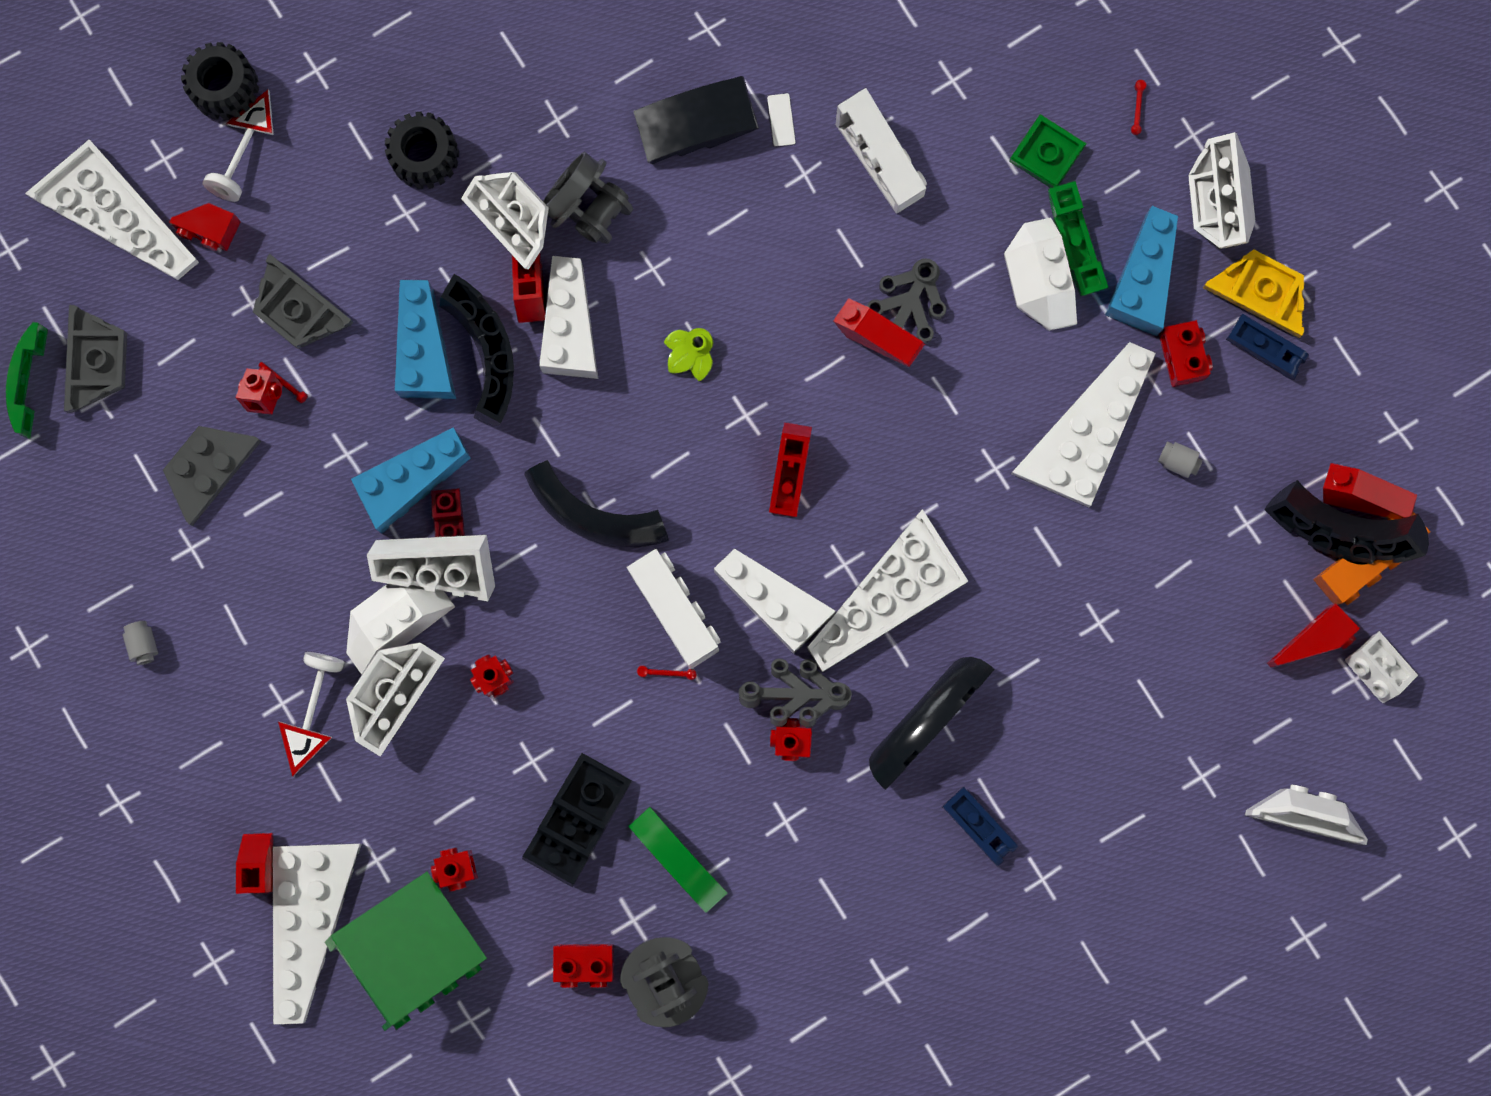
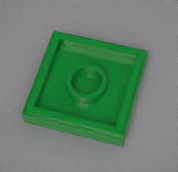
[1009,114,1087,188]

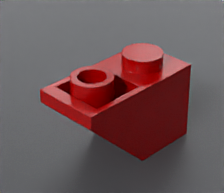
[169,203,241,251]
[236,833,273,894]

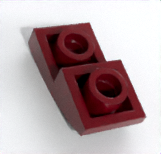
[431,488,465,537]

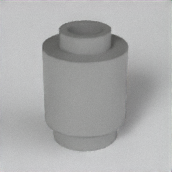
[1158,441,1203,478]
[122,621,159,665]

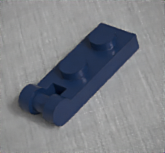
[1226,314,1309,380]
[942,787,1018,867]

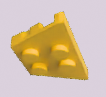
[1203,249,1304,338]

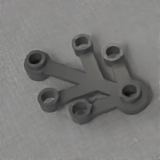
[867,258,946,357]
[739,659,852,727]

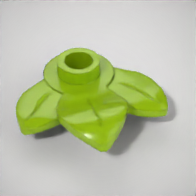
[664,328,713,381]

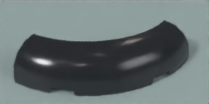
[439,274,514,426]
[524,460,669,547]
[1264,480,1429,563]
[869,657,995,790]

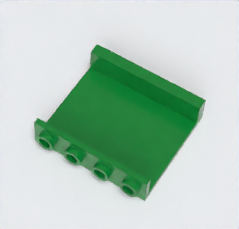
[324,872,487,1031]

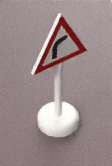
[203,90,274,202]
[278,652,345,777]

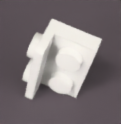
[1345,631,1418,703]

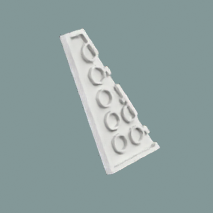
[25,140,199,280]
[1011,342,1155,507]
[807,509,968,672]
[273,844,362,1024]

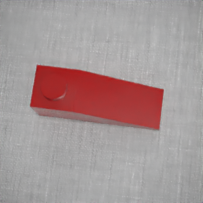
[512,251,546,323]
[833,298,925,367]
[769,422,812,517]
[1323,463,1417,519]
[1267,603,1360,668]

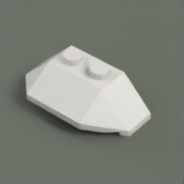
[1189,132,1255,249]
[461,172,549,269]
[1004,218,1077,331]
[346,584,455,674]
[346,642,445,756]
[1245,785,1368,845]

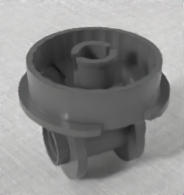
[543,151,633,244]
[620,937,709,1027]

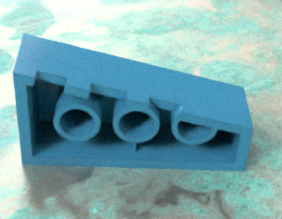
[1105,206,1178,336]
[395,280,456,399]
[351,427,471,534]

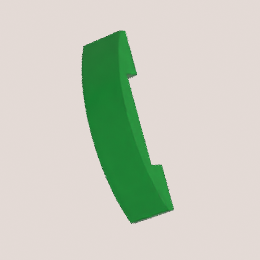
[1048,181,1108,296]
[6,322,48,438]
[628,807,727,913]

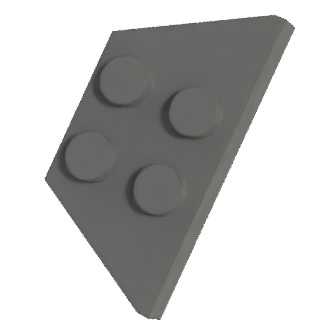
[253,254,354,349]
[64,305,127,413]
[163,426,261,526]

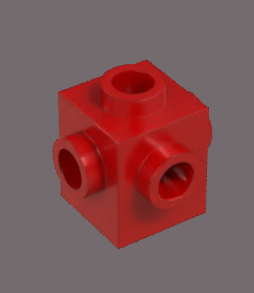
[235,368,283,415]
[470,654,514,698]
[770,718,812,761]
[431,847,478,892]

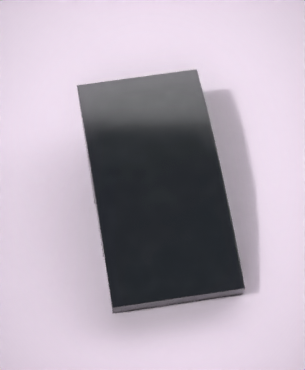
[633,76,759,164]
[522,753,632,887]

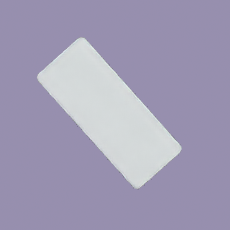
[767,93,795,146]

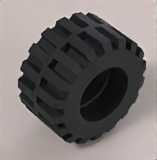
[181,42,259,120]
[385,111,459,189]

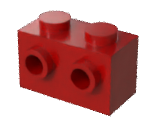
[1159,320,1213,387]
[553,944,614,988]

